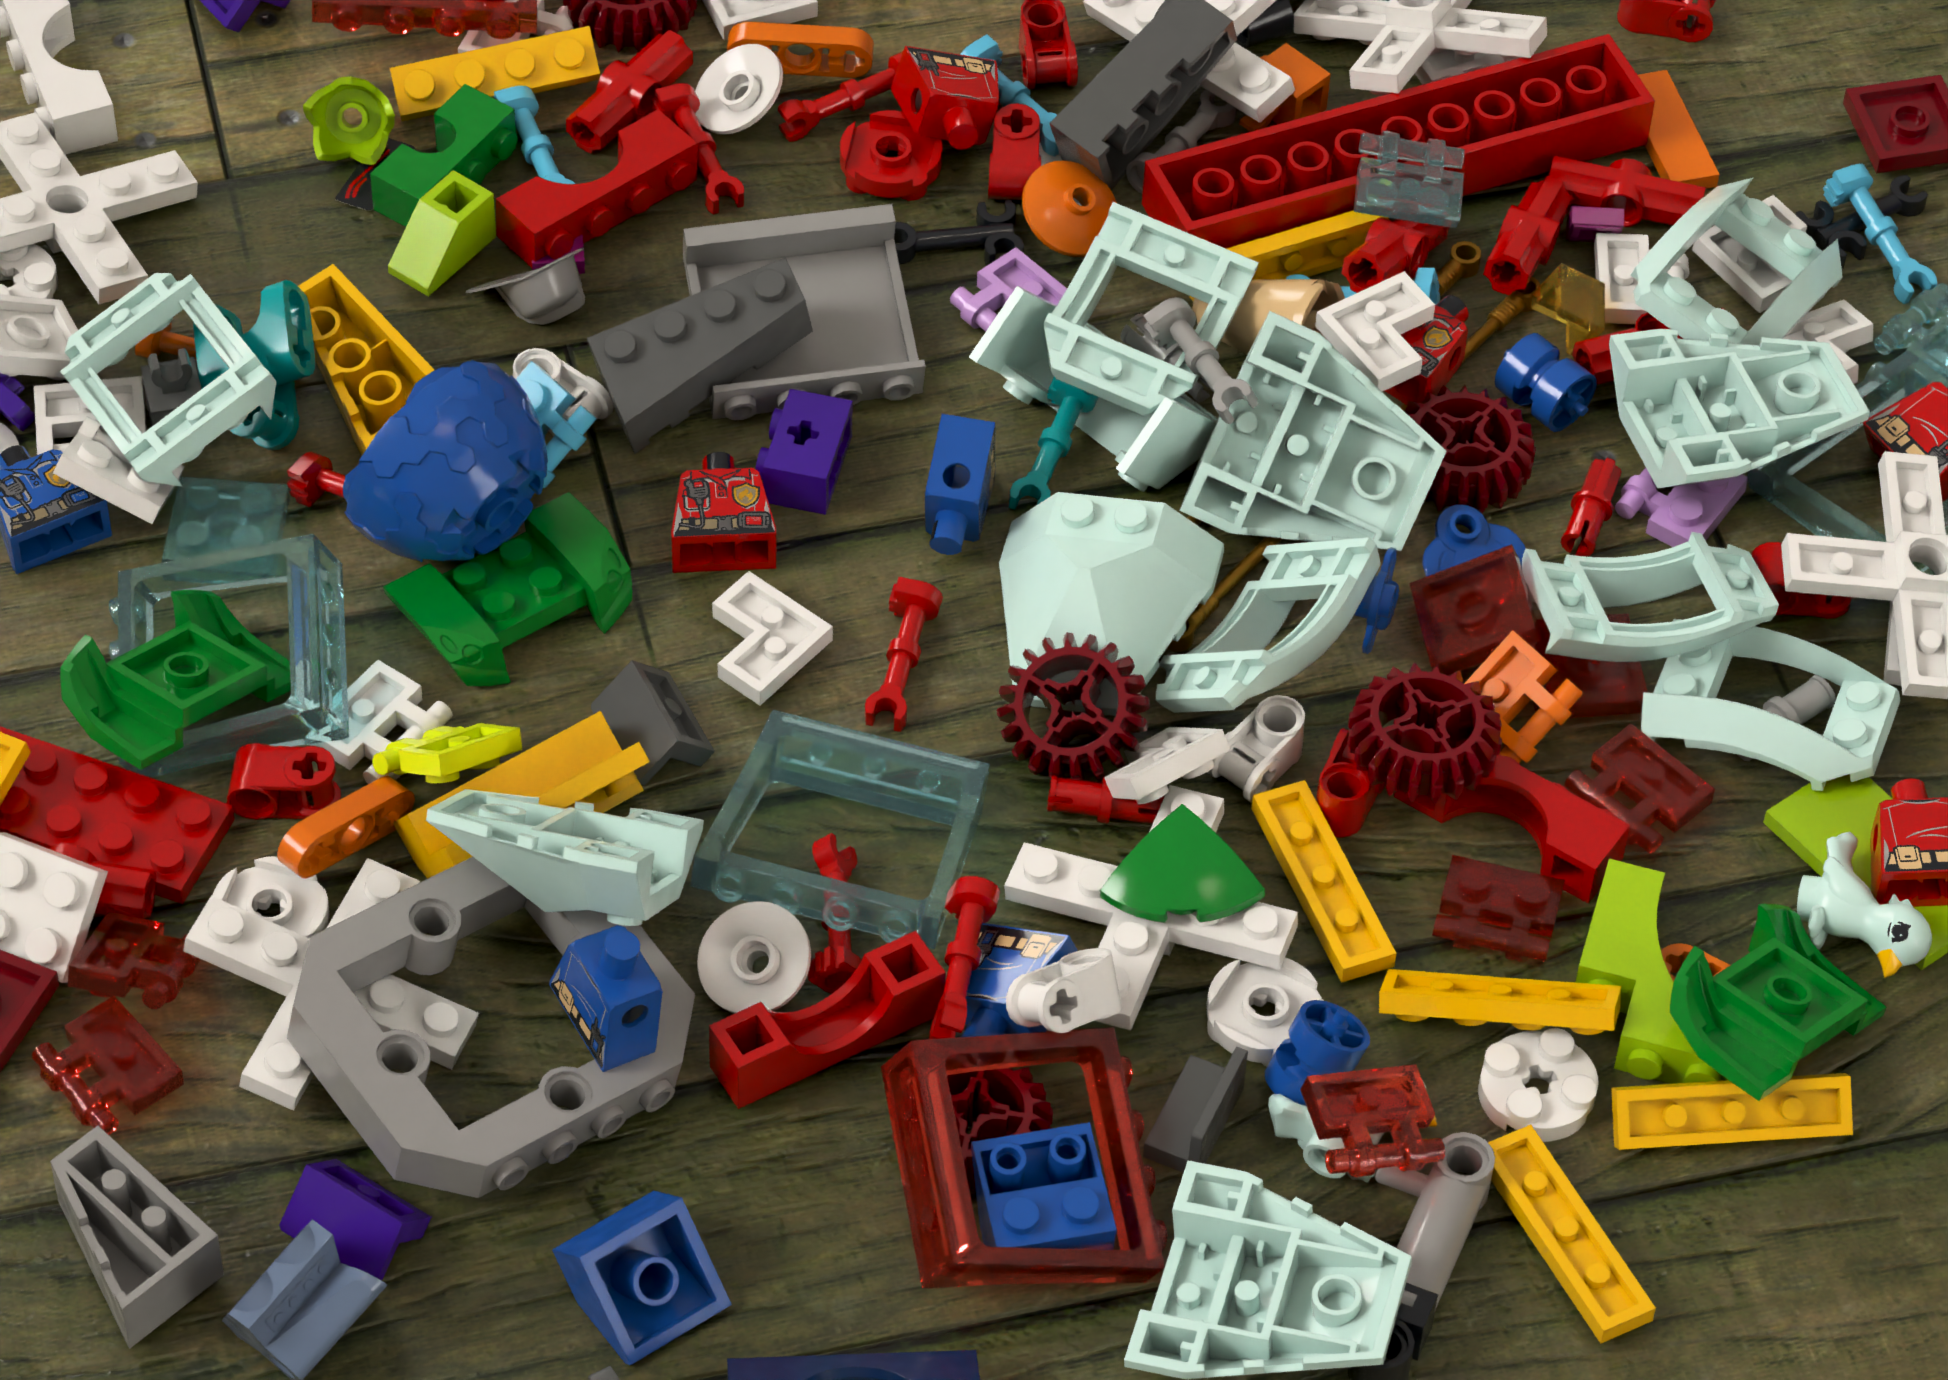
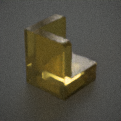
[1531,263,1605,355]

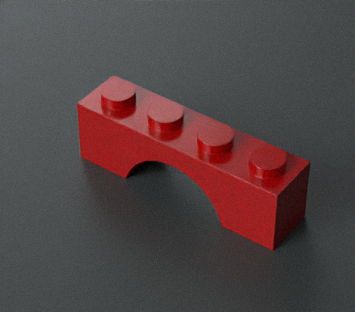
[496,109,697,268]
[1394,738,1630,904]
[709,930,946,1109]

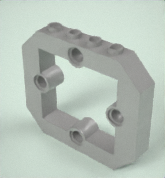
[287,857,695,1198]

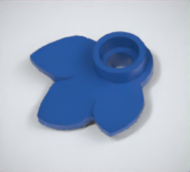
[1422,504,1526,603]
[1355,547,1399,654]

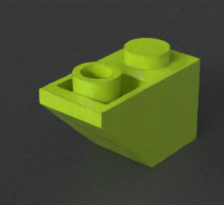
[388,170,496,297]

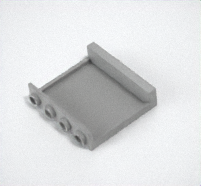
[683,204,926,420]

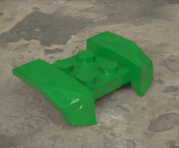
[383,492,632,686]
[60,590,308,770]
[1670,904,1887,1101]

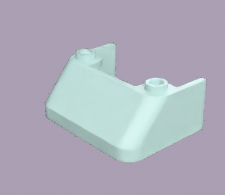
[969,286,1218,492]

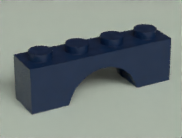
[727,1350,980,1380]

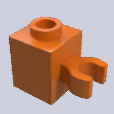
[1239,43,1331,132]

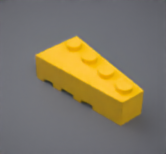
[298,264,434,455]

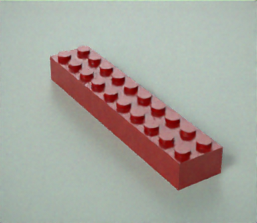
[1142,34,1655,249]

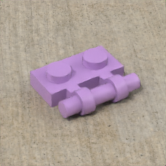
[950,247,1067,332]
[1615,467,1748,547]

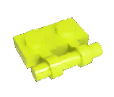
[372,723,522,783]

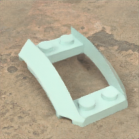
[1631,178,1843,345]
[1044,202,1259,416]
[60,273,276,487]
[1520,532,1779,662]
[1155,537,1381,713]
[1641,619,1901,791]

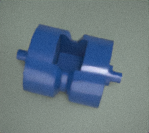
[1495,333,1597,432]
[1265,1000,1370,1107]

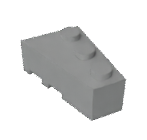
[50,1125,224,1349]

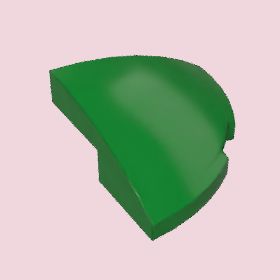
[1100,804,1265,923]

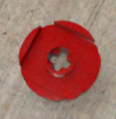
[840,110,942,201]

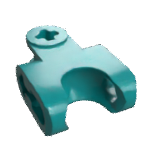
[193,280,315,450]

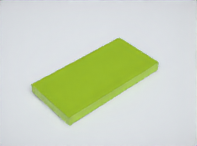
[1763,774,1948,970]

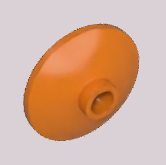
[1022,160,1117,257]

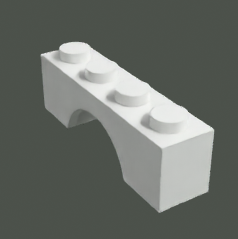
[0,0,118,155]

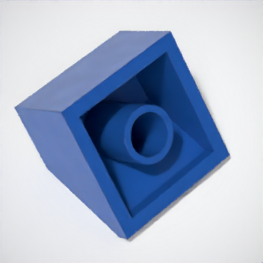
[552,1191,732,1365]

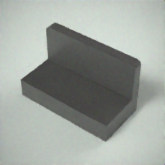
[591,660,715,786]
[1143,1047,1248,1173]

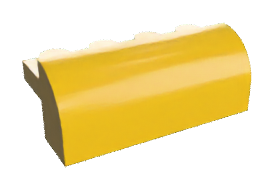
[393,711,650,879]

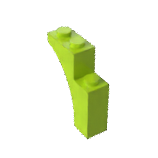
[1575,859,1728,1084]

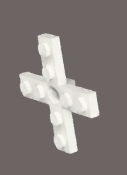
[1083,0,1295,123]
[1293,0,1547,96]
[0,112,198,304]
[1781,451,1948,699]
[1004,785,1298,1030]
[183,858,479,1111]

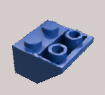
[971,1122,1117,1282]

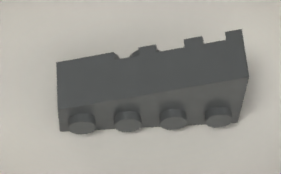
[1050,0,1237,191]
[587,257,813,454]

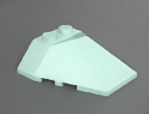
[1179,311,1447,551]
[1609,329,1870,489]
[999,492,1225,716]
[426,789,704,926]
[1124,1160,1412,1379]

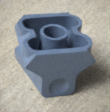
[222,1219,387,1380]

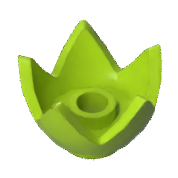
[303,76,395,165]

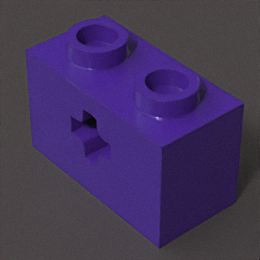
[756,389,853,515]

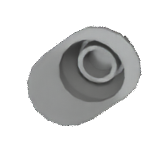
[466,247,585,325]

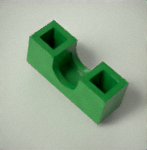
[370,84,518,227]

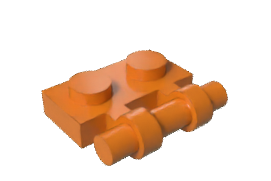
[1464,630,1583,764]

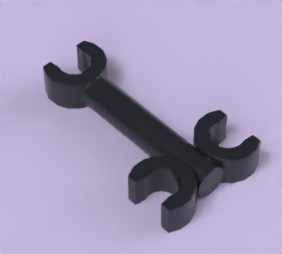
[1795,175,1928,269]
[894,200,1024,266]

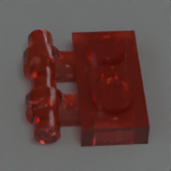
[1564,724,1715,854]
[1432,855,1565,962]
[68,912,200,1009]
[32,995,184,1135]
[1300,1064,1445,1177]

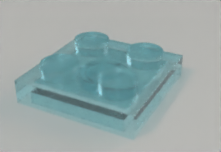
[162,476,290,581]

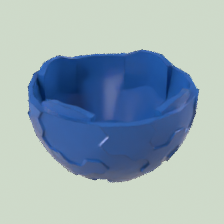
[343,360,548,562]

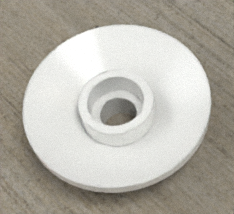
[695,44,783,134]
[697,901,811,1014]

